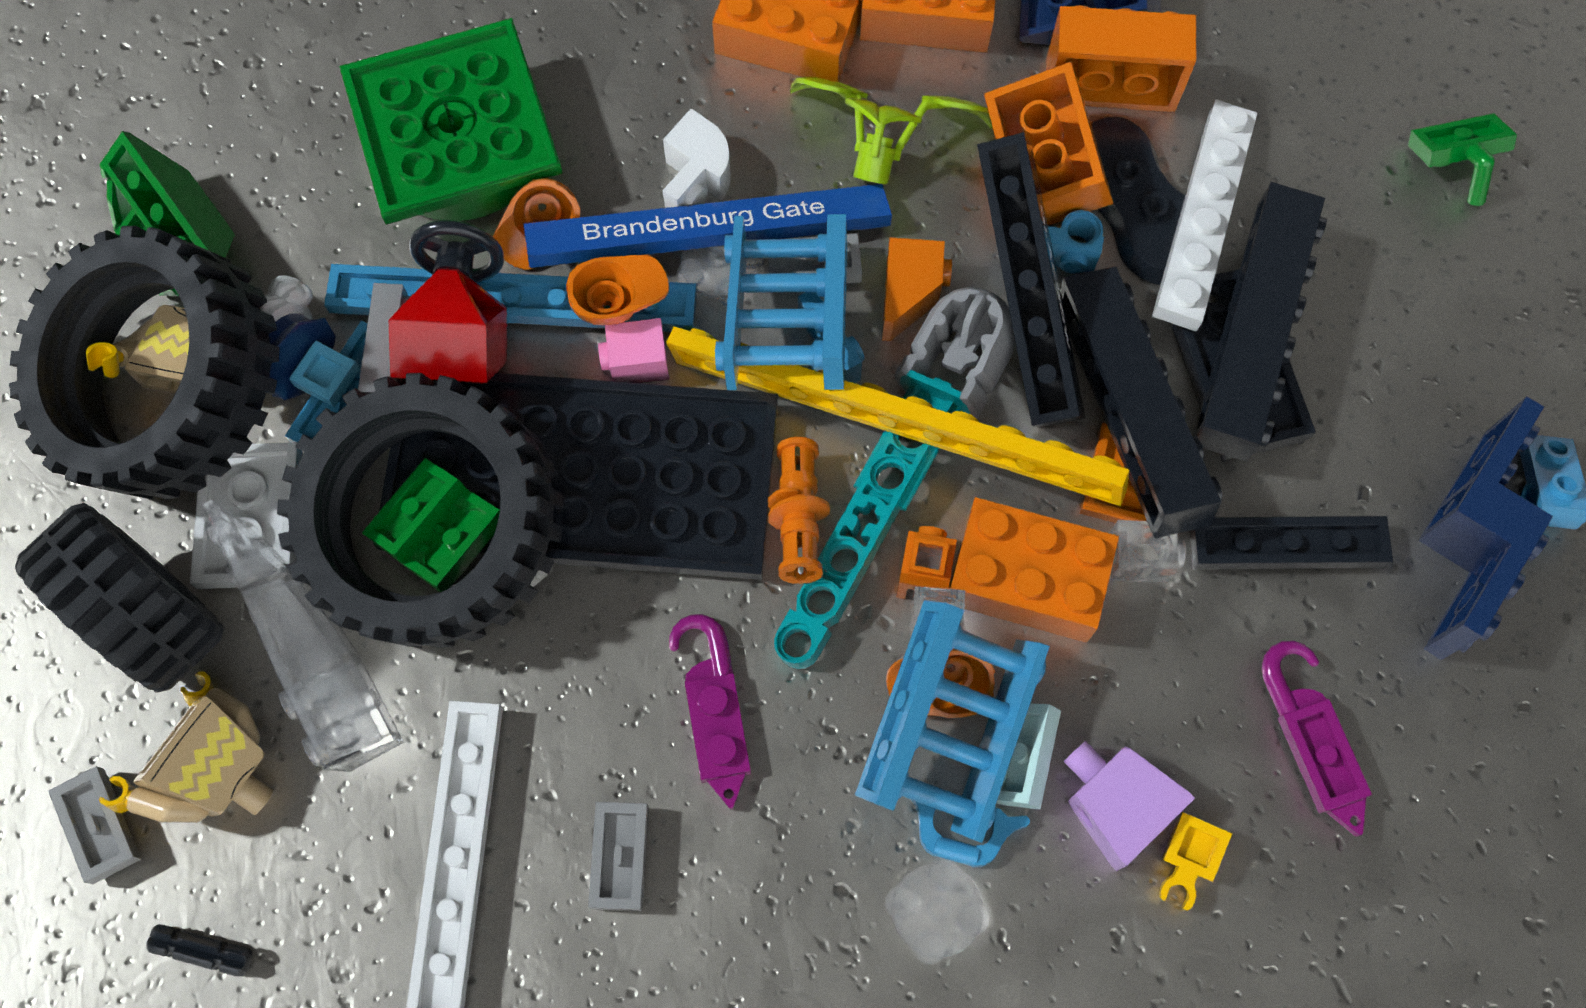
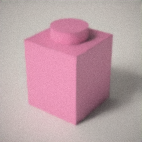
[598,318,669,383]

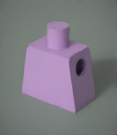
[1064,740,1195,871]

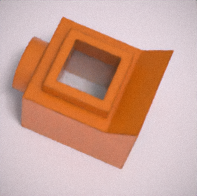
[896,526,957,603]

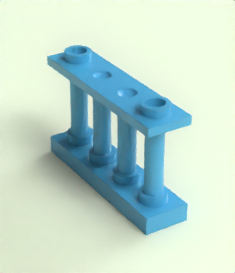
[715,214,848,390]
[855,600,1050,843]

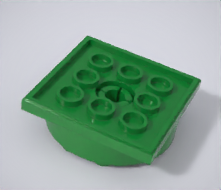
[339,18,563,225]

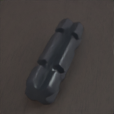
[146,924,253,977]

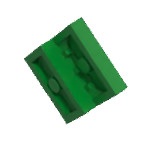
[362,458,500,592]

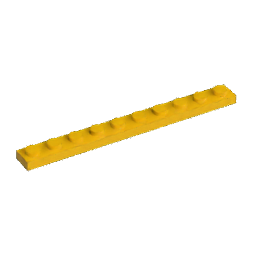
[666,327,1129,506]

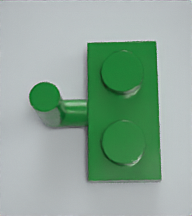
[1408,113,1517,206]

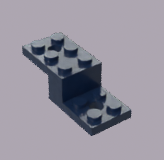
[1418,396,1553,660]

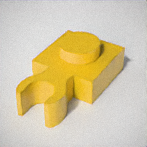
[1159,812,1232,911]

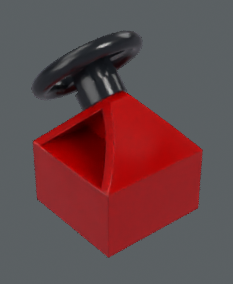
[388,220,507,383]

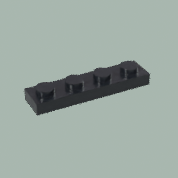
[1190,516,1393,569]

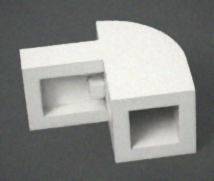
[663,109,731,208]

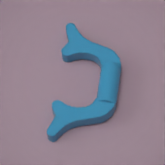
[910,799,1030,868]

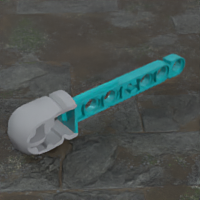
[774,287,1016,669]

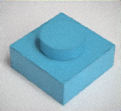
[289,341,360,407]

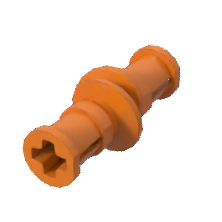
[768,437,830,584]

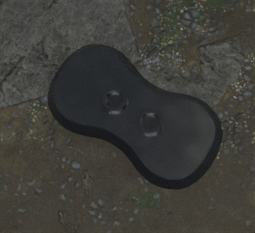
[1091,117,1185,285]

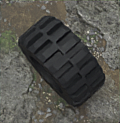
[15,503,224,693]

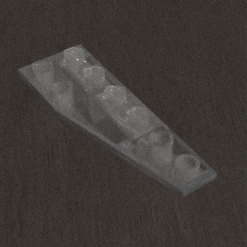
[203,500,404,772]

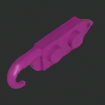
[669,614,751,810]
[1261,641,1372,837]

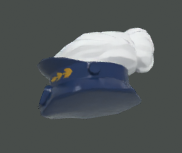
[260,275,336,401]

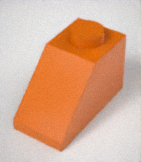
[882,237,952,341]

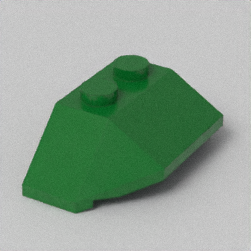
[99,131,235,296]

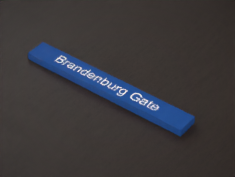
[524,184,892,268]

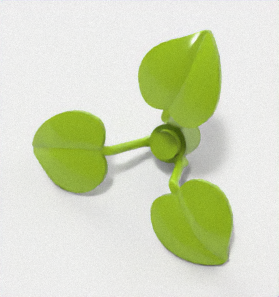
[790,77,993,185]

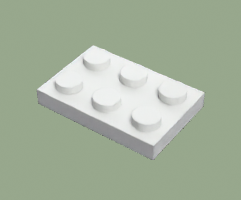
[190,442,303,589]

